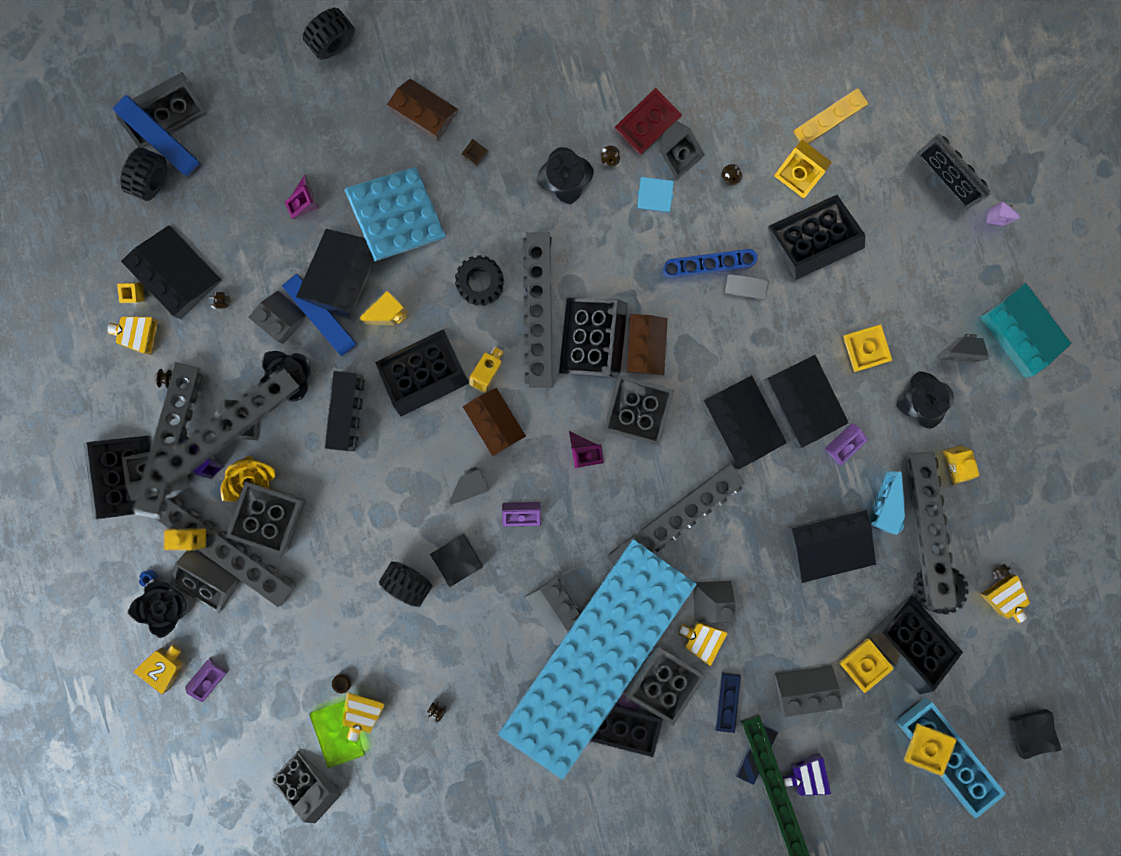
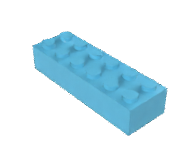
[895,698,1006,818]

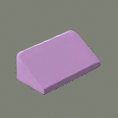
[986,201,1020,226]

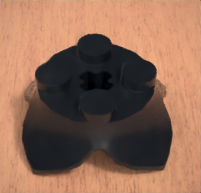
[537,147,594,205]
[259,350,311,402]
[896,371,954,429]
[127,579,187,639]

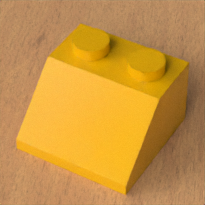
[774,139,832,198]
[359,291,408,325]

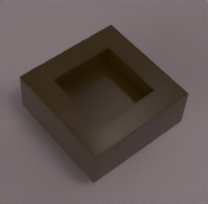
[461,139,488,167]

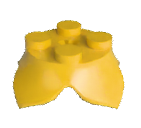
[220,456,275,502]

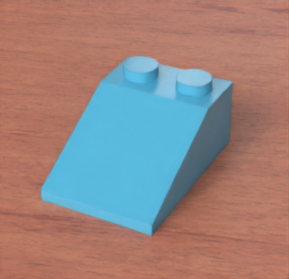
[869,471,905,535]

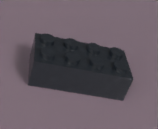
[324,371,366,451]
[590,703,663,758]

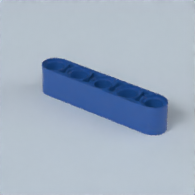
[112,94,201,177]
[662,249,758,279]
[282,273,357,356]

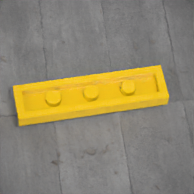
[793,88,869,144]

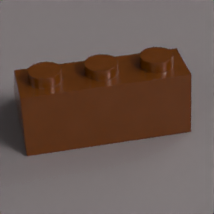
[387,79,458,141]
[626,314,668,375]
[462,388,526,456]

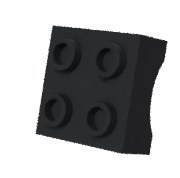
[430,534,483,588]
[1009,709,1062,760]

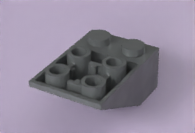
[272,751,341,823]

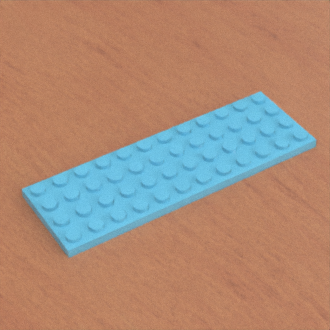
[498,539,697,780]

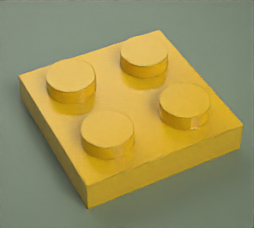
[843,324,893,372]
[838,638,894,693]
[904,723,957,776]

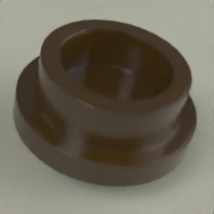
[992,563,1011,580]
[332,674,351,694]

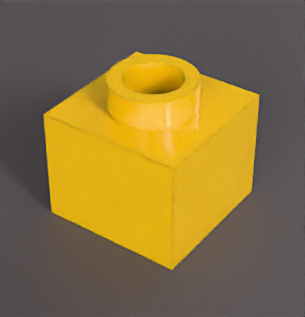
[117,282,145,303]

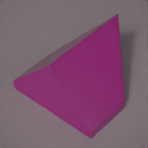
[285,174,319,219]
[569,431,604,468]

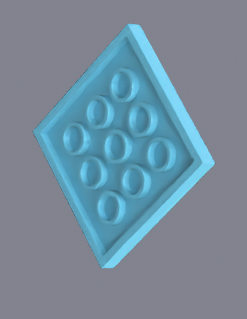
[345,167,446,261]

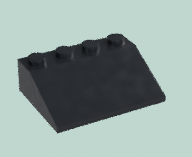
[917,133,990,209]
[769,195,865,280]
[121,225,222,319]
[296,229,375,319]
[559,298,628,379]
[375,329,469,417]
[764,355,849,448]
[701,375,787,469]
[84,436,155,520]
[787,509,876,583]
[868,595,963,695]

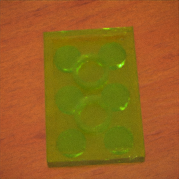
[309,700,365,768]

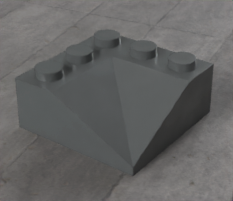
[602,374,674,446]
[226,482,305,556]
[623,647,705,725]

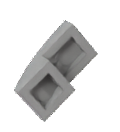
[725,274,768,300]

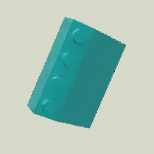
[979,283,1072,378]

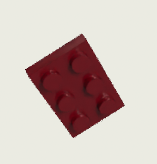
[614,88,682,156]

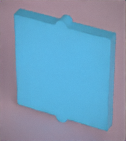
[637,177,674,212]

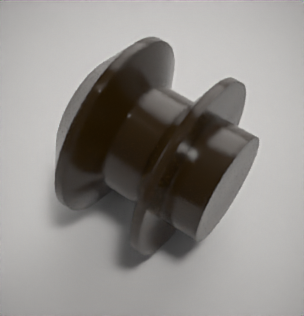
[601,145,620,167]
[721,164,743,186]
[209,292,230,310]
[155,369,172,389]
[427,701,446,723]

